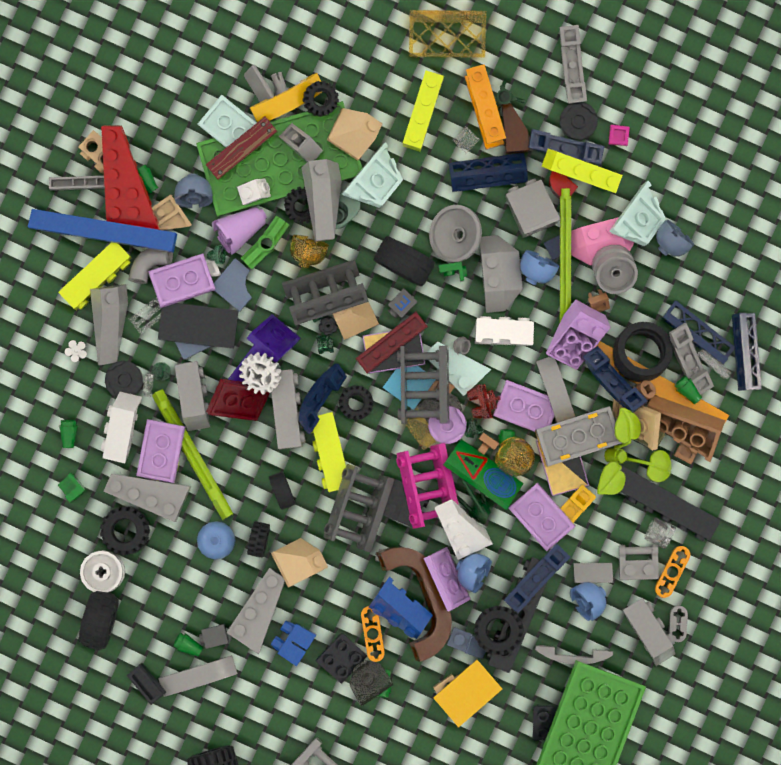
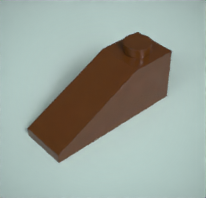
[501,103,530,154]

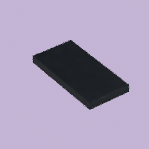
[158,303,239,349]

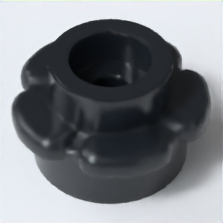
[319,317,338,336]

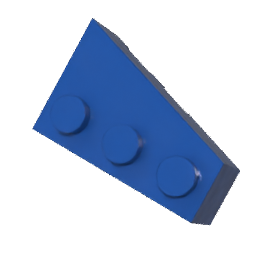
[369,576,433,639]

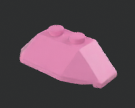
[571,217,635,266]

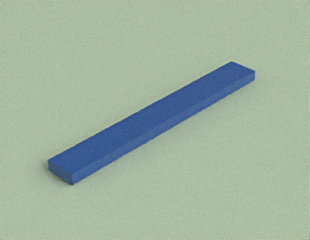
[28,209,178,253]

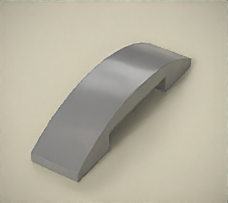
[559,25,587,104]
[669,323,714,395]
[536,357,575,423]
[534,645,613,664]
[158,655,238,697]

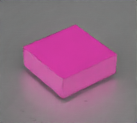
[608,125,630,147]

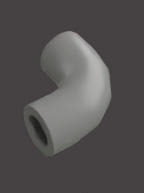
[128,249,173,284]

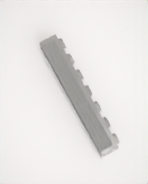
[49,176,105,191]

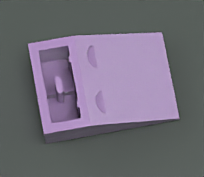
[546,300,611,370]

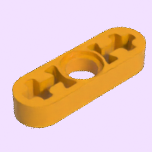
[655,546,690,598]
[361,606,385,662]

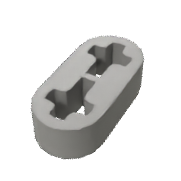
[668,605,688,642]

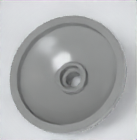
[429,205,482,262]

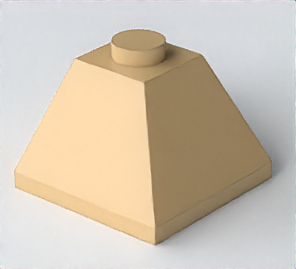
[327,108,382,161]
[332,302,379,340]
[271,538,328,587]

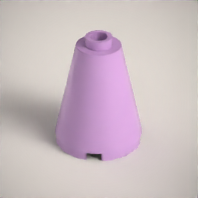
[212,207,267,255]

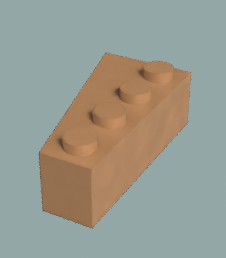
[647,396,726,462]

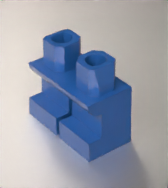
[271,621,317,667]

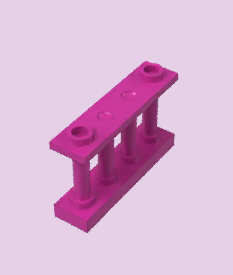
[396,443,459,529]

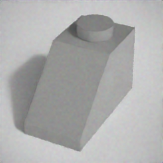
[279,123,323,162]

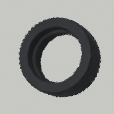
[373,236,435,286]
[613,322,673,382]

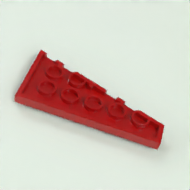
[101,125,160,230]

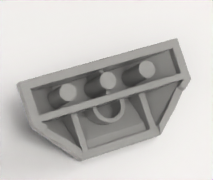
[479,235,523,313]

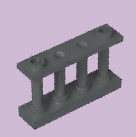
[282,259,369,326]
[397,345,449,424]
[323,464,394,553]

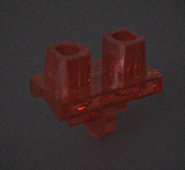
[467,384,501,419]

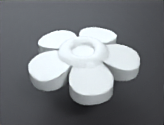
[65,340,87,362]

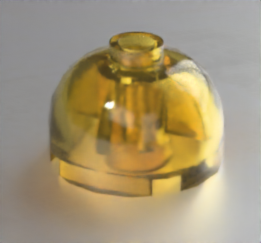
[290,235,329,268]
[495,437,535,476]

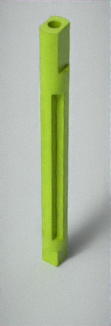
[151,389,234,520]

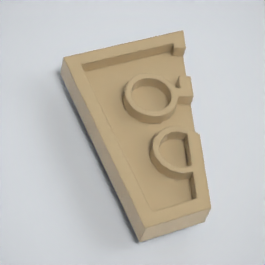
[612,399,661,451]

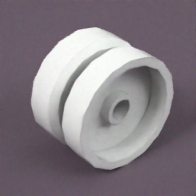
[80,550,125,592]

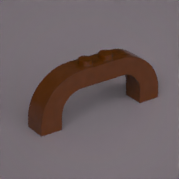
[376,547,452,662]

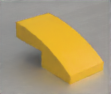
[561,484,596,523]

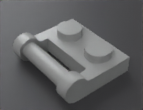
[619,544,659,580]

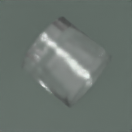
[644,517,676,549]

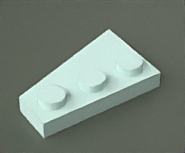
[427,342,491,396]

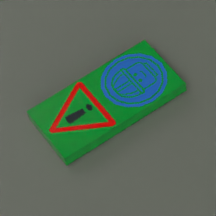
[443,439,524,510]

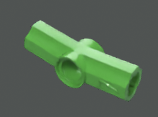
[241,216,290,270]

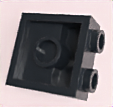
[383,478,430,527]

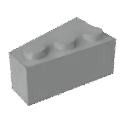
[175,361,210,431]
[623,598,675,666]

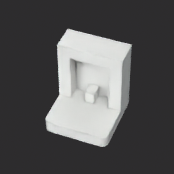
[237,179,271,205]

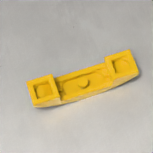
[250,73,322,122]

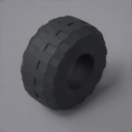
[78,591,119,650]

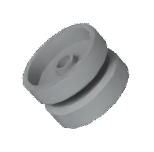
[592,245,638,294]

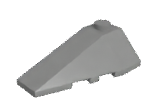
[301,159,342,242]
[90,284,128,365]

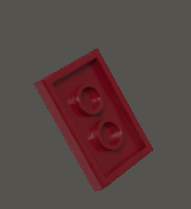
[206,379,270,421]

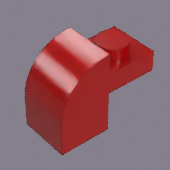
[549,171,578,199]

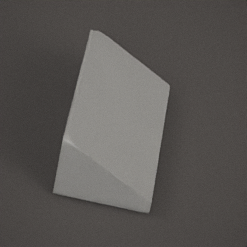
[244,65,274,102]
[573,563,613,583]

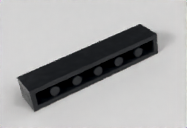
[617,464,721,542]

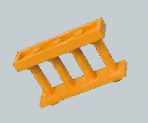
[464,64,506,150]

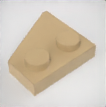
[152,195,192,230]

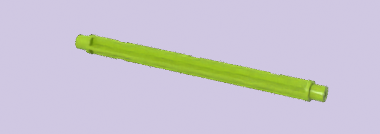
[560,188,571,322]

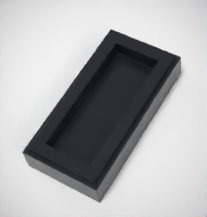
[127,663,166,705]

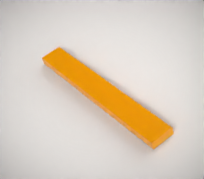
[595,341,729,424]

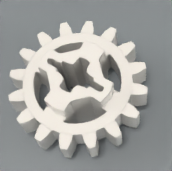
[239,352,282,395]

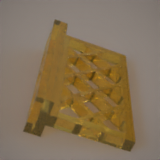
[409,10,486,57]

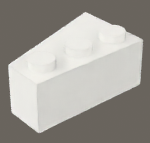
[475,316,534,346]
[101,392,142,463]
[434,499,493,560]

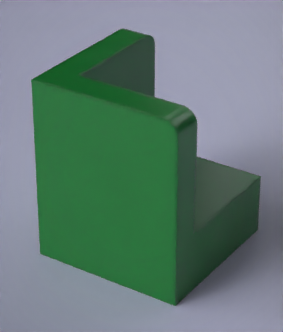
[58,473,87,503]

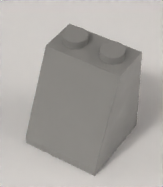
[505,179,560,238]

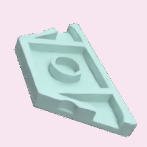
[342,142,403,208]
[610,181,666,246]

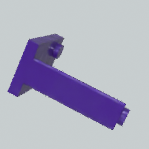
[227,314,301,382]

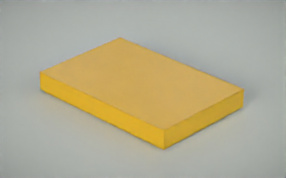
[433,660,502,727]

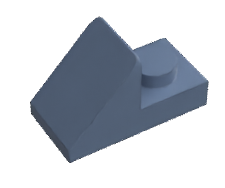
[447,627,486,659]

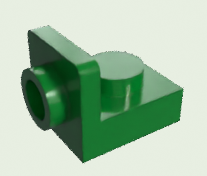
[438,262,467,282]

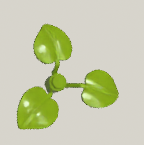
[597,408,672,495]

